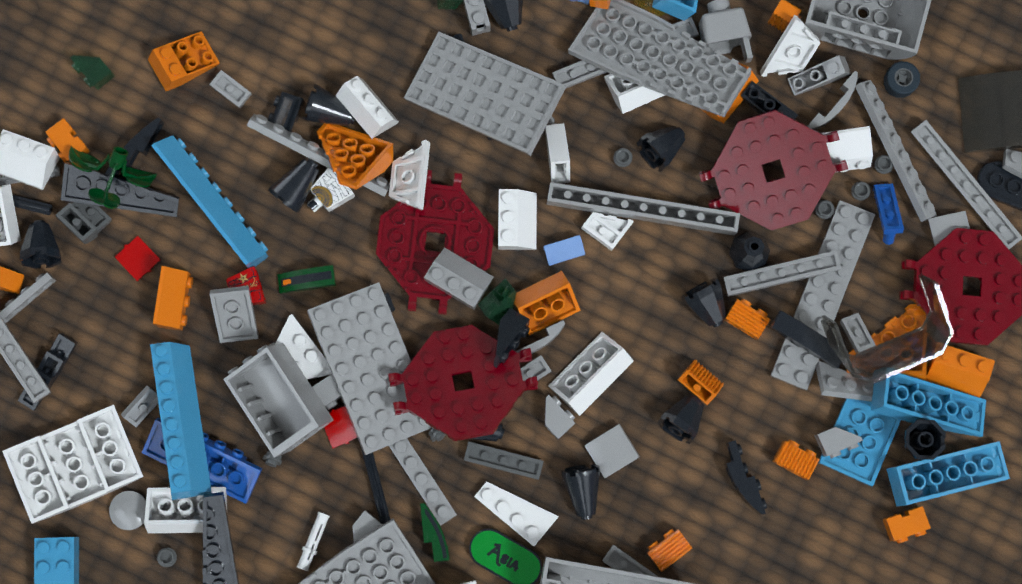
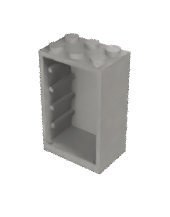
[223,343,334,458]

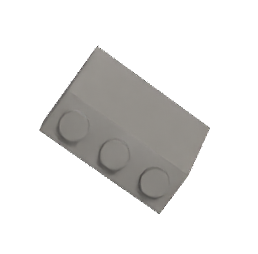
[424,248,494,310]

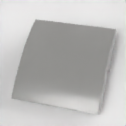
[928,211,970,246]
[584,424,640,478]

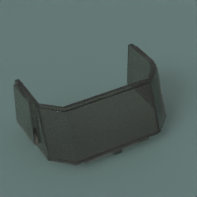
[821,274,953,384]

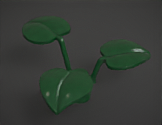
[69,146,157,209]

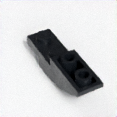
[724,440,767,515]

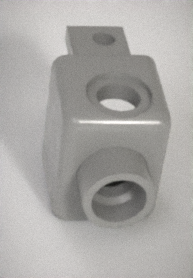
[699,0,753,63]

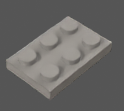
[210,286,259,343]

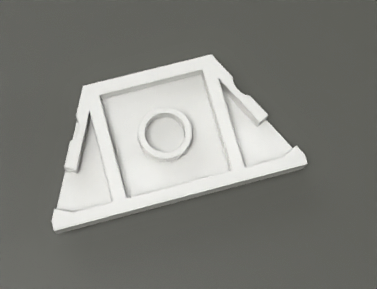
[760,15,820,77]
[389,140,430,210]
[275,314,332,379]

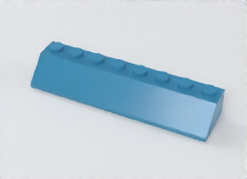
[151,135,269,268]
[150,342,212,500]

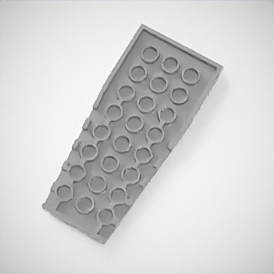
[568,0,751,117]
[298,519,435,584]

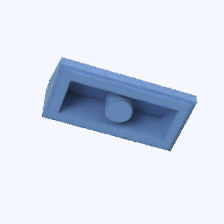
[543,235,585,266]

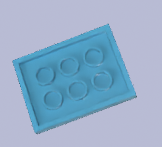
[818,398,901,487]

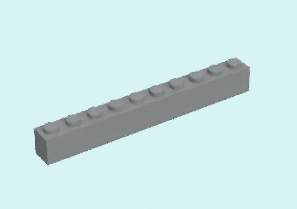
[547,182,740,235]

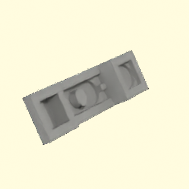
[807,71,858,130]
[513,320,565,354]

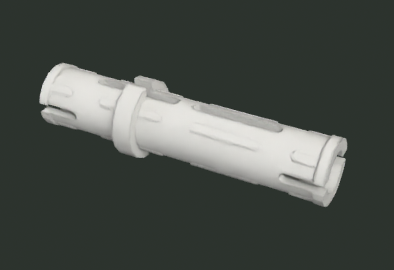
[296,512,330,571]

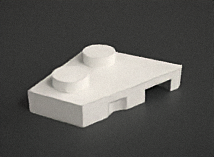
[581,212,634,251]

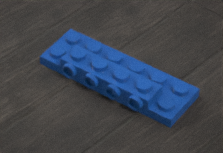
[142,418,263,504]

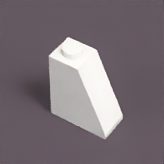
[545,123,570,184]

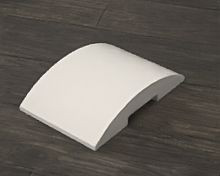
[2,405,143,524]

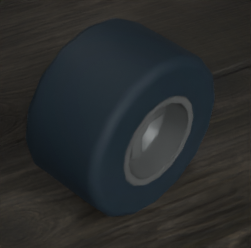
[884,61,920,98]

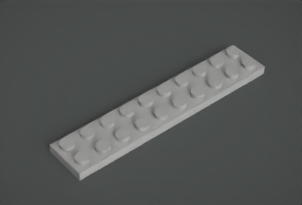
[770,200,875,391]

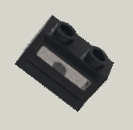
[268,92,305,133]

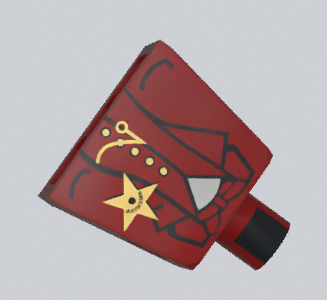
[226,266,266,305]

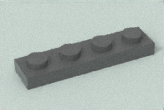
[464,442,544,480]

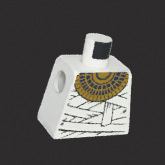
[307,168,355,212]

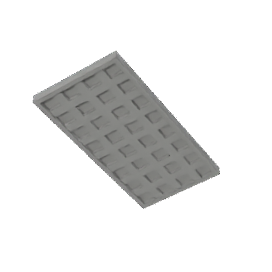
[404,32,566,156]
[307,282,433,455]

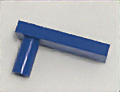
[873,183,904,245]

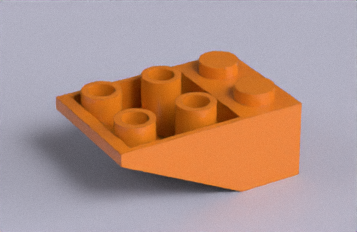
[148,31,220,91]

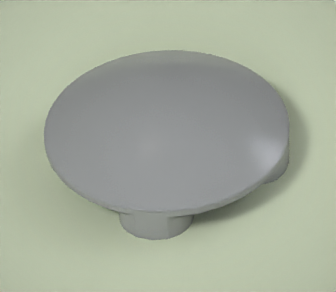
[109,491,146,530]

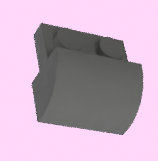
[56,202,112,244]

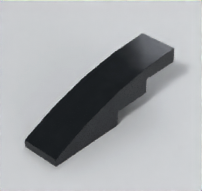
[105,118,164,177]
[771,311,847,369]
[18,333,78,411]

